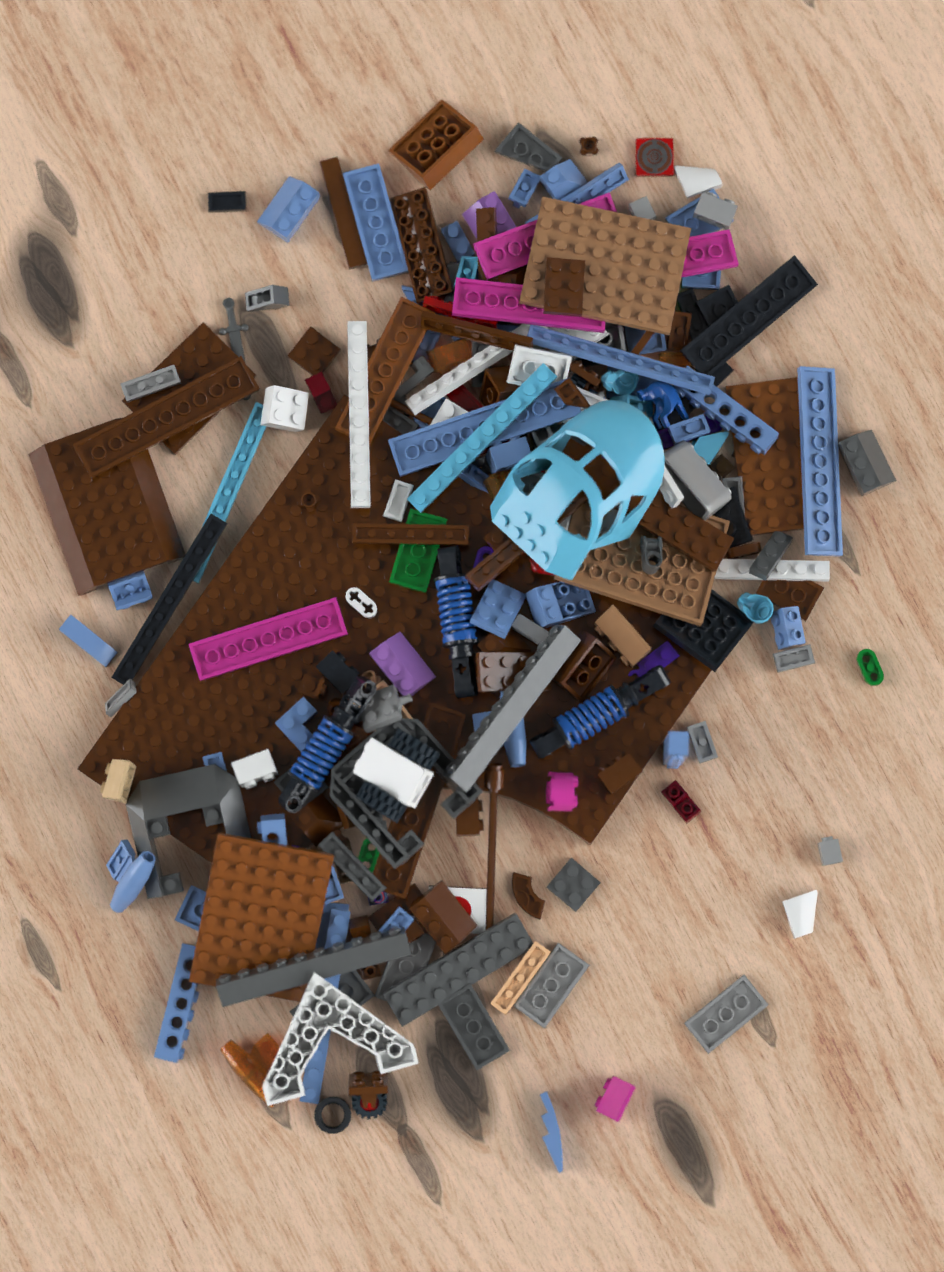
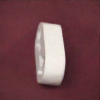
[345,587,377,618]

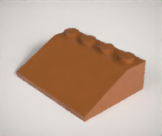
[388,99,484,190]

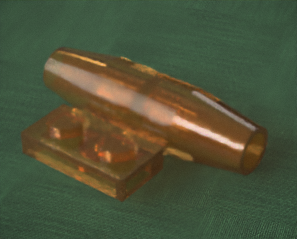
[220,1033,280,1108]

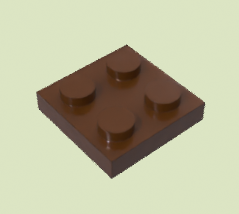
[287,326,341,376]

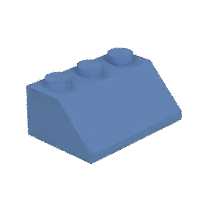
[257,176,320,243]

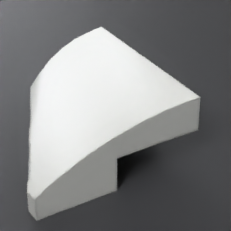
[674,166,723,199]
[782,890,817,939]

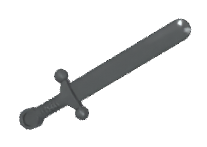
[219,298,251,400]

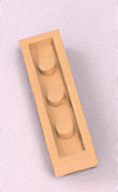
[490,941,551,1015]

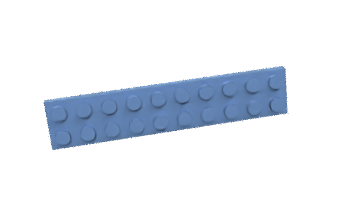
[797,366,843,557]
[388,378,581,477]

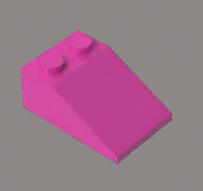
[594,1076,636,1122]

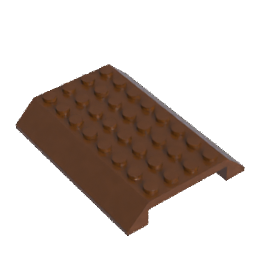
[28,418,186,596]

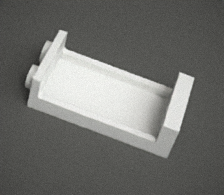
[353,738,434,808]

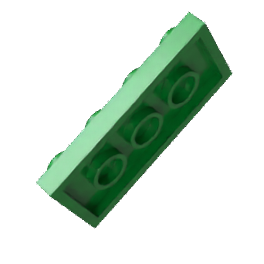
[389,509,447,593]

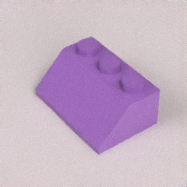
[462,191,516,239]
[369,632,436,696]

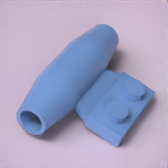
[472,692,527,767]
[106,840,156,913]

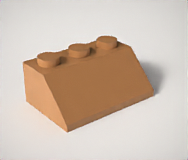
[594,605,652,668]

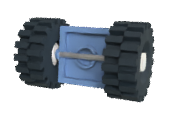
[356,728,440,823]

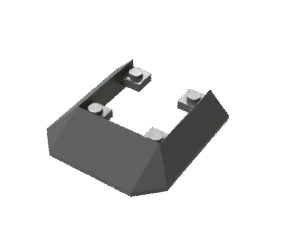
[330,718,483,869]
[126,764,252,899]

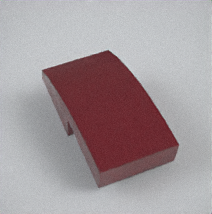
[661,780,701,824]

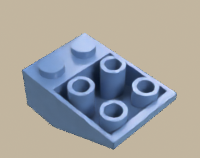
[525,581,596,628]

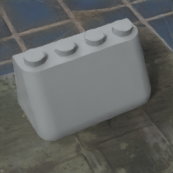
[664,441,731,521]

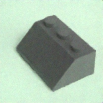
[838,430,896,497]

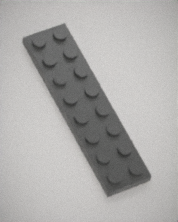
[382,913,533,1027]

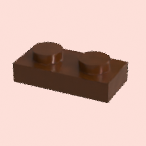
[667,311,692,350]

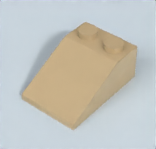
[100,759,137,804]

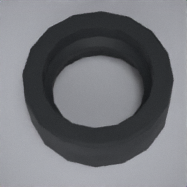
[314,1097,352,1134]

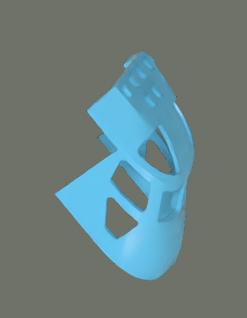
[490,400,665,580]

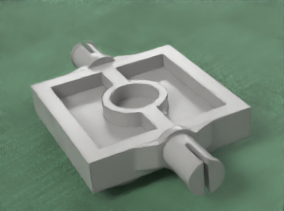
[358,684,413,733]

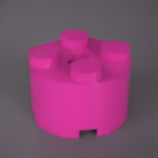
[546,772,578,811]

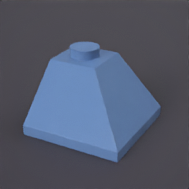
[540,159,588,200]

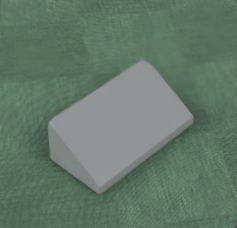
[512,614,549,645]

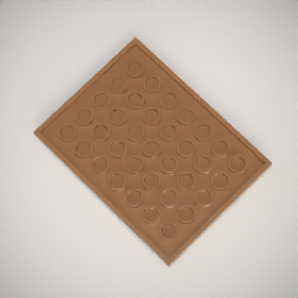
[519,196,691,335]
[554,500,730,626]

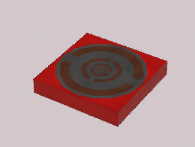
[635,138,674,177]

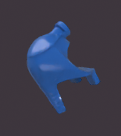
[636,381,689,430]

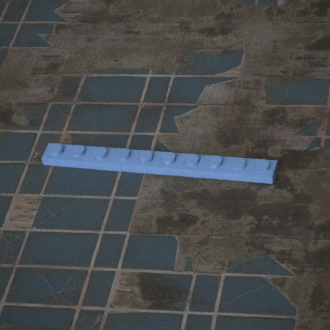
[527,325,715,395]
[300,908,351,1104]

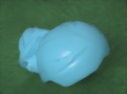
[601,369,639,395]
[737,593,774,624]

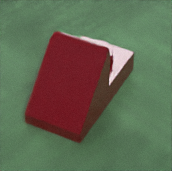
[304,371,337,414]

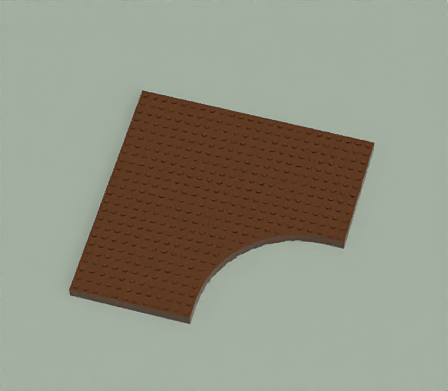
[77,394,712,864]

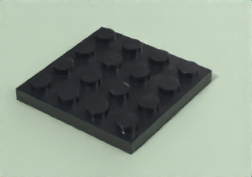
[653,590,754,672]

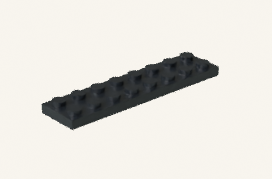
[680,255,818,375]

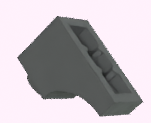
[245,285,290,312]

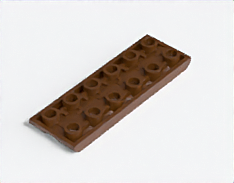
[390,187,453,304]

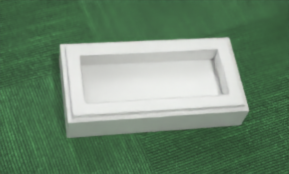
[383,479,414,522]

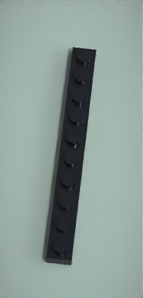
[111,514,228,685]

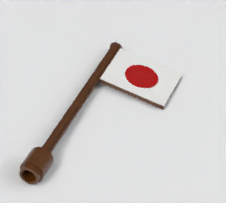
[429,762,504,934]

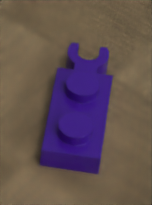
[628,641,679,677]

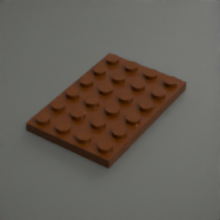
[122,322,257,455]

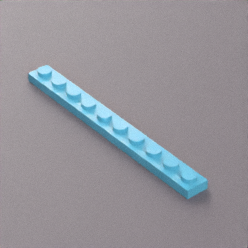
[407,363,557,513]
[193,402,267,584]

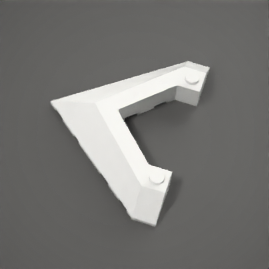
[262,972,419,1106]

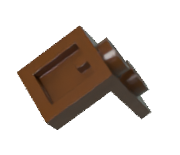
[297,674,328,701]

